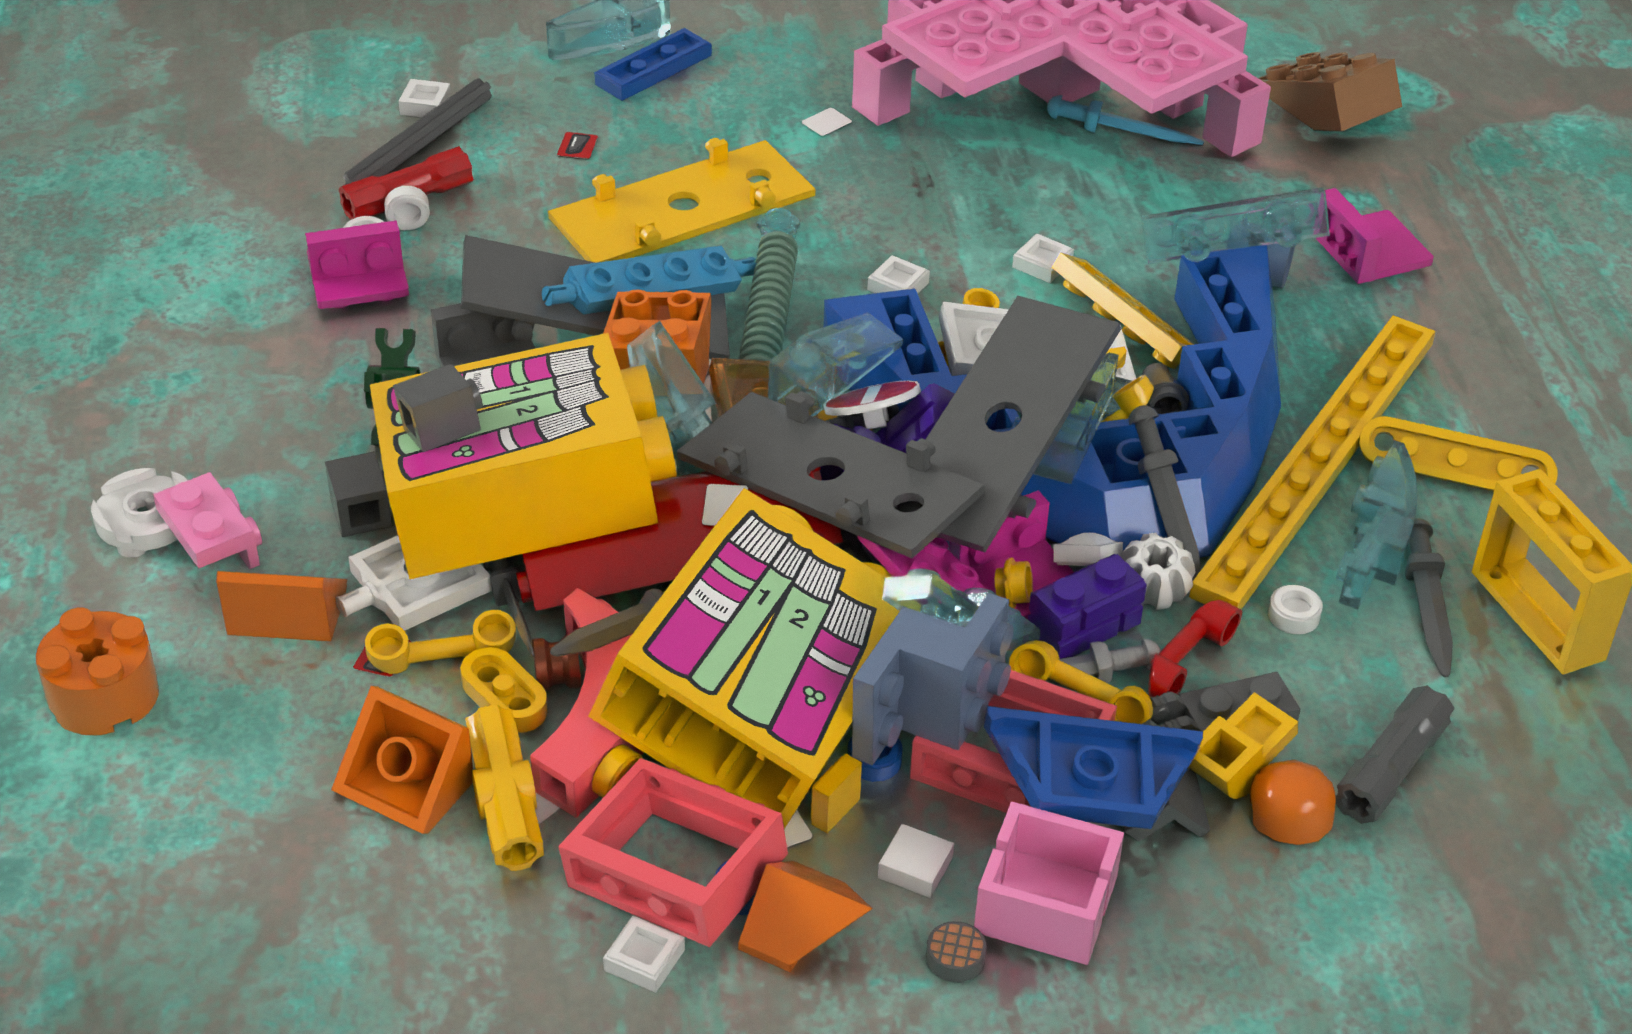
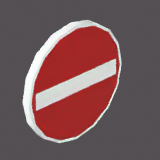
[823,381,921,429]

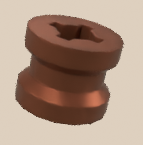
[532,635,581,691]

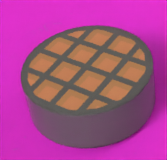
[926,921,987,982]

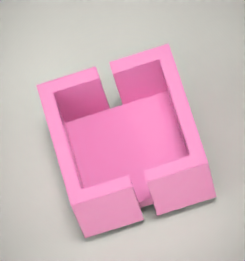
[974,801,1124,965]

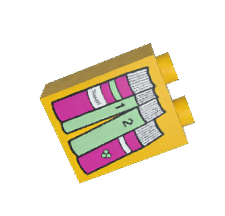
[370,333,677,579]
[588,488,927,829]

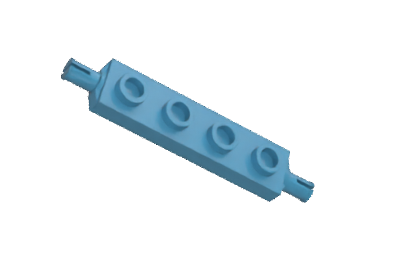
[542,245,757,315]

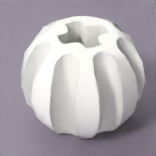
[1120,533,1195,610]

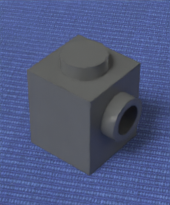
[393,364,483,452]
[325,451,392,537]

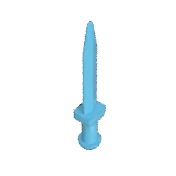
[1047,95,1204,145]

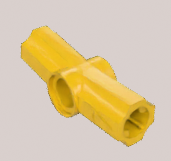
[465,704,544,871]

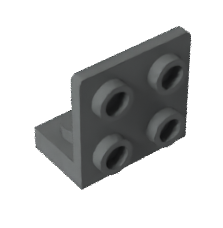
[431,303,535,367]

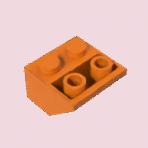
[603,289,712,396]

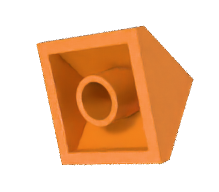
[216,571,347,641]
[331,686,473,834]

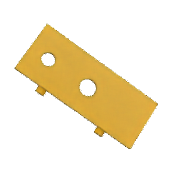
[548,138,816,263]

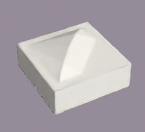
[1054,533,1123,566]

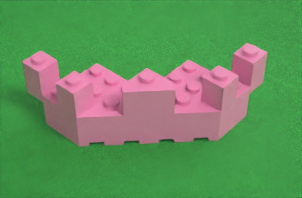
[852,0,1271,157]

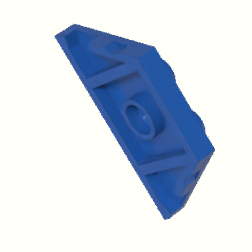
[984,706,1203,829]

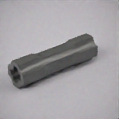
[1336,685,1455,824]

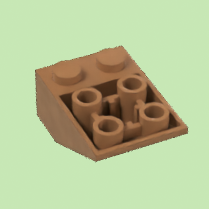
[1258,52,1402,131]

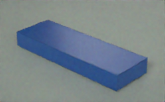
[594,28,712,101]

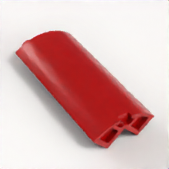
[516,467,843,611]

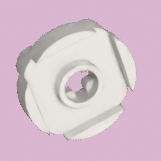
[91,468,188,558]

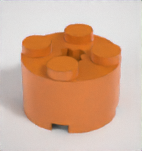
[36,607,159,736]

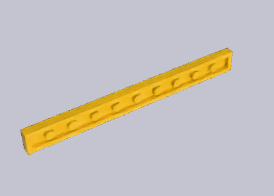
[1189,315,1436,610]

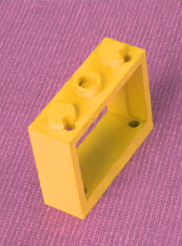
[1471,469,1632,675]

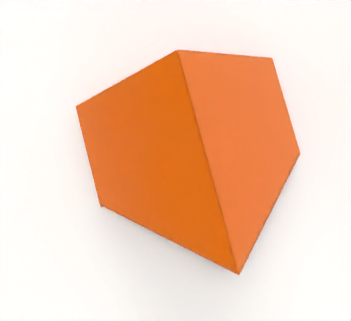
[738,861,873,973]

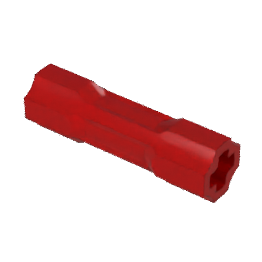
[338,146,474,220]

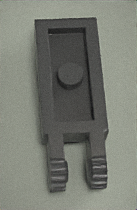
[1151,671,1301,732]

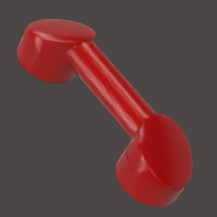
[1148,600,1242,698]

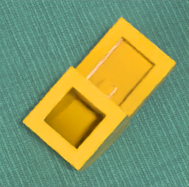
[1189,692,1298,799]

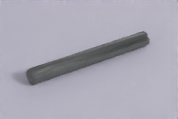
[343,78,492,185]

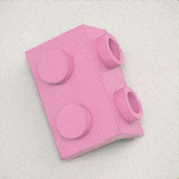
[153,472,262,569]

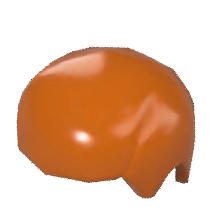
[1250,759,1336,845]

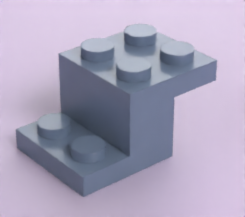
[852,592,1014,765]

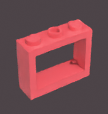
[910,670,1117,813]
[558,758,788,948]

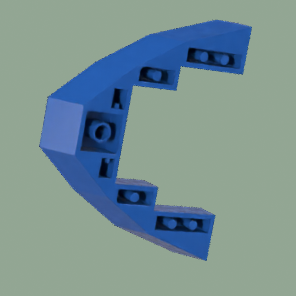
[823,245,1281,558]

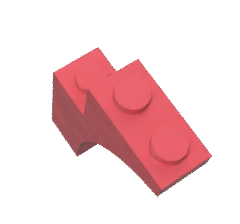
[530,588,644,818]

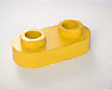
[460,647,548,733]

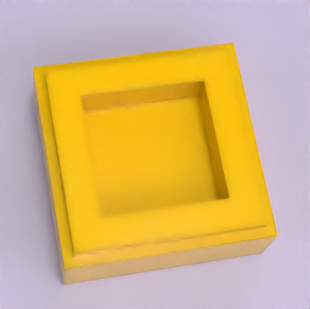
[811,754,862,834]

